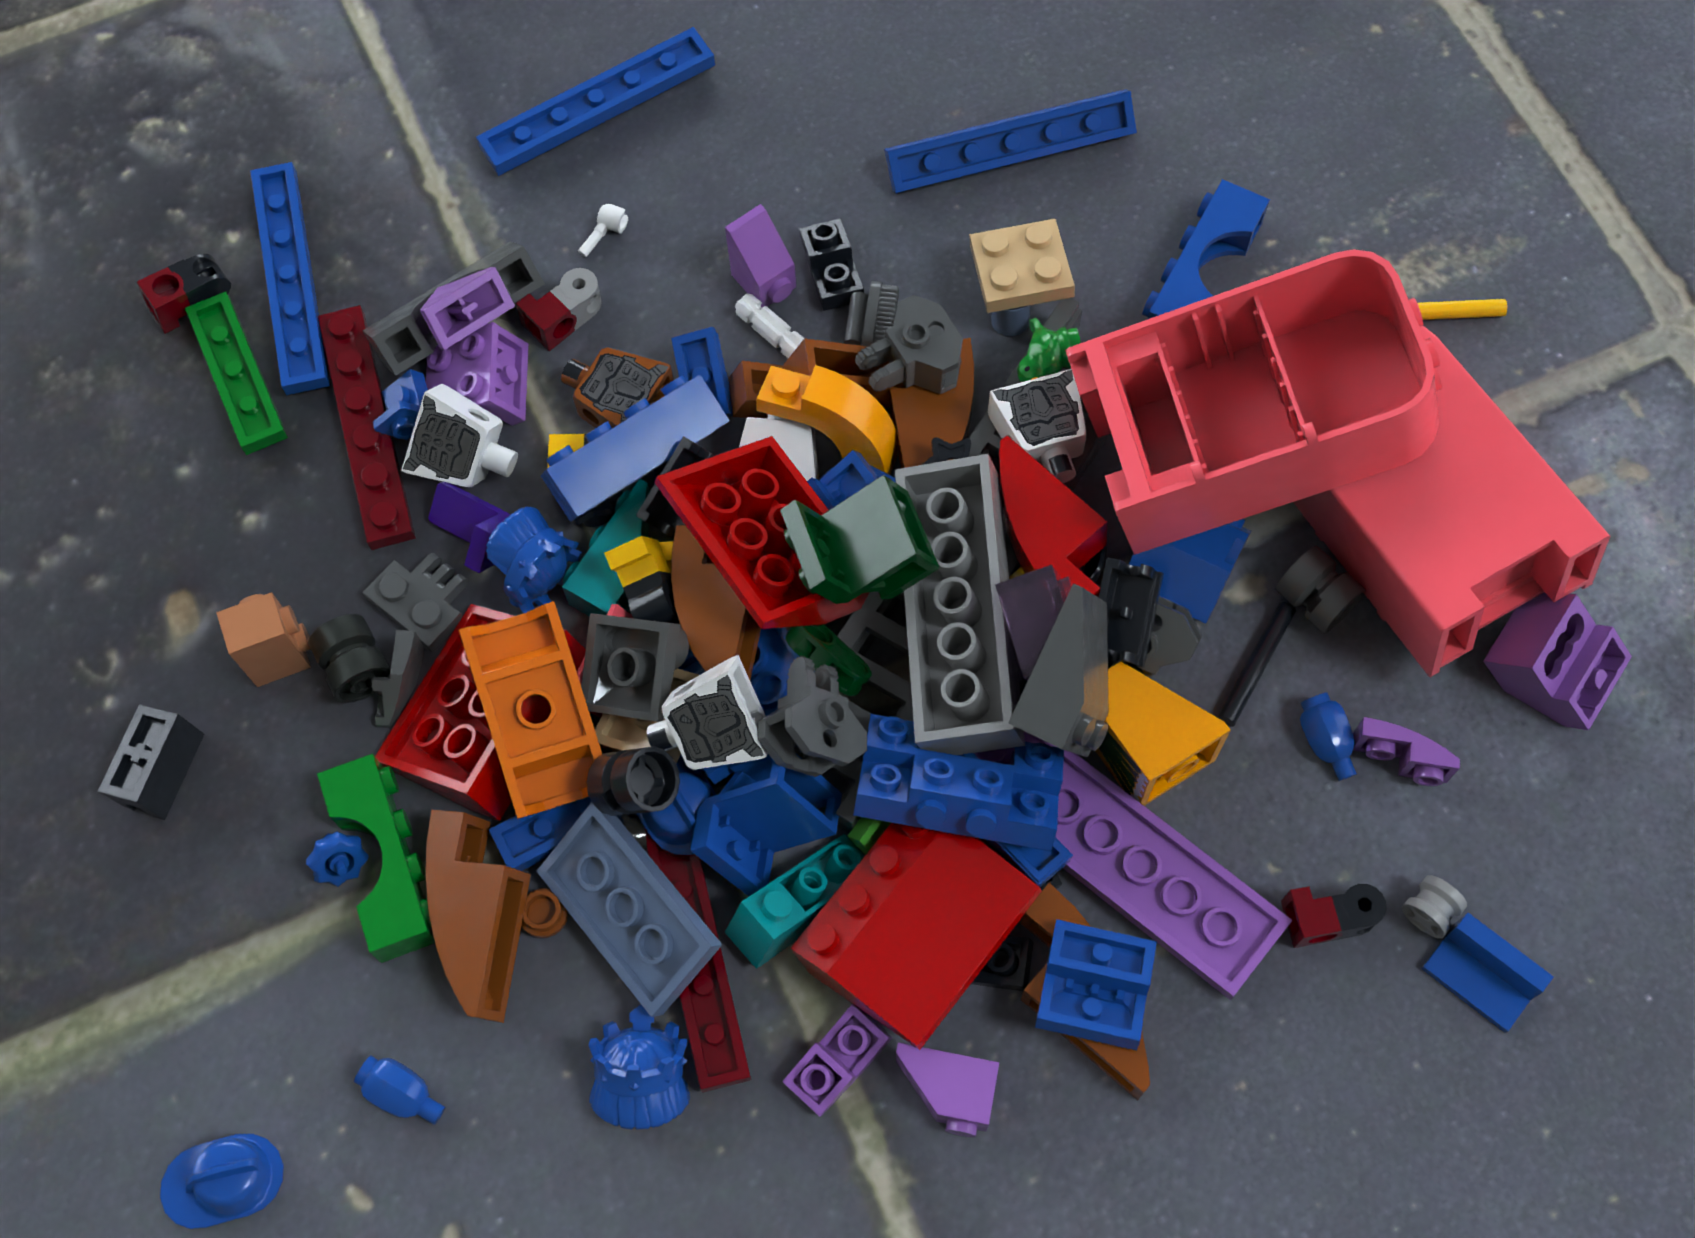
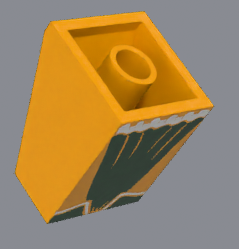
[1095,661,1231,806]

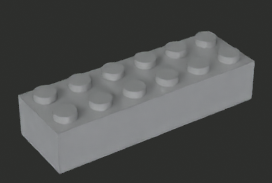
[895,454,1025,755]

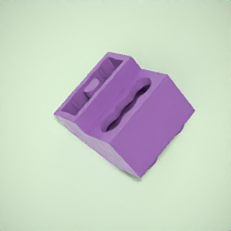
[1483,592,1632,730]

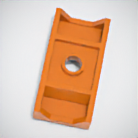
[459,601,602,820]

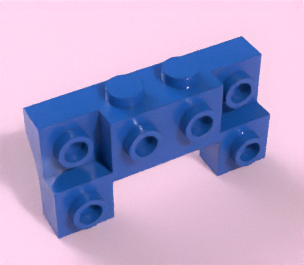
[853,714,1064,851]

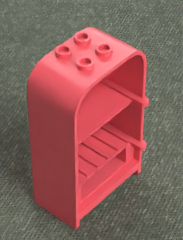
[1066,249,1442,555]
[1293,326,1610,677]

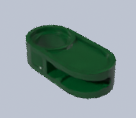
[785,624,872,696]

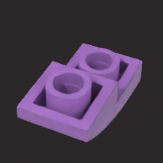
[1353,717,1460,786]
[782,1004,892,1117]

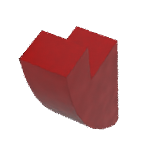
[999,435,1107,618]

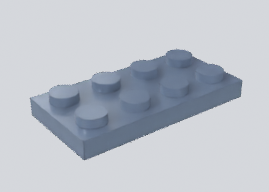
[536,802,722,1017]

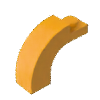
[756,365,898,475]

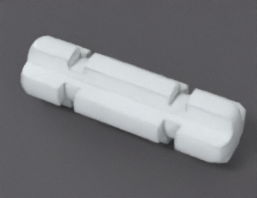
[735,293,804,358]

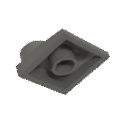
[581,613,689,722]

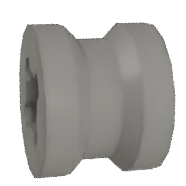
[1402,875,1467,938]

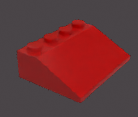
[654,436,870,629]
[375,604,586,821]
[790,823,1042,1050]

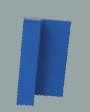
[1421,913,1554,1033]

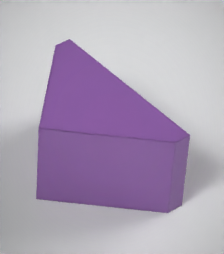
[420,267,515,350]

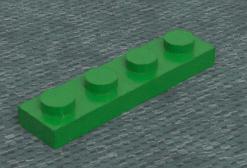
[185,291,288,455]

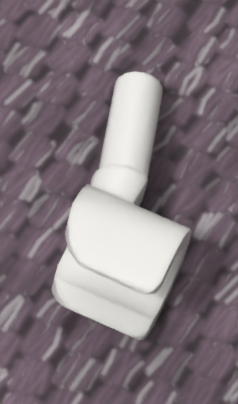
[578,204,628,257]

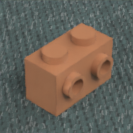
[216,592,311,687]

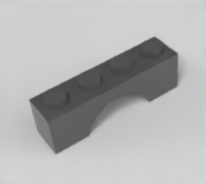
[362,241,545,376]

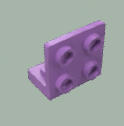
[426,322,529,426]

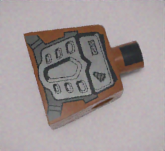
[561,347,674,428]

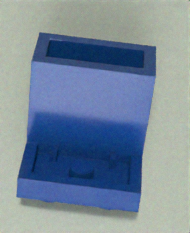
[1129,519,1252,623]
[690,754,842,896]

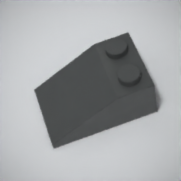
[1008,583,1109,757]

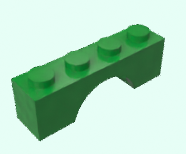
[317,753,435,963]

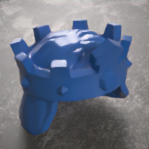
[487,506,582,613]
[589,1004,690,1130]

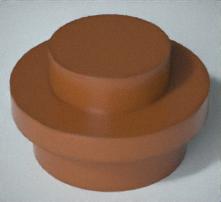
[522,888,568,938]

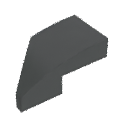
[372,630,425,728]

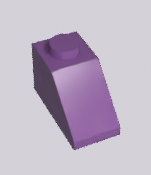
[725,204,796,307]
[896,1042,999,1137]

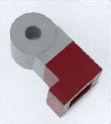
[516,268,602,351]

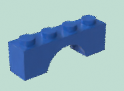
[1142,179,1270,319]

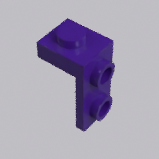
[428,482,511,573]

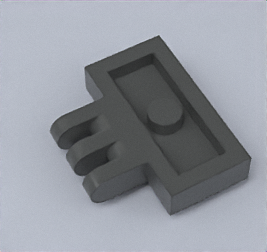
[362,553,468,653]

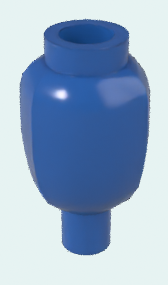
[1300,692,1357,781]
[354,1055,446,1125]

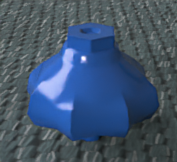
[306,831,369,887]

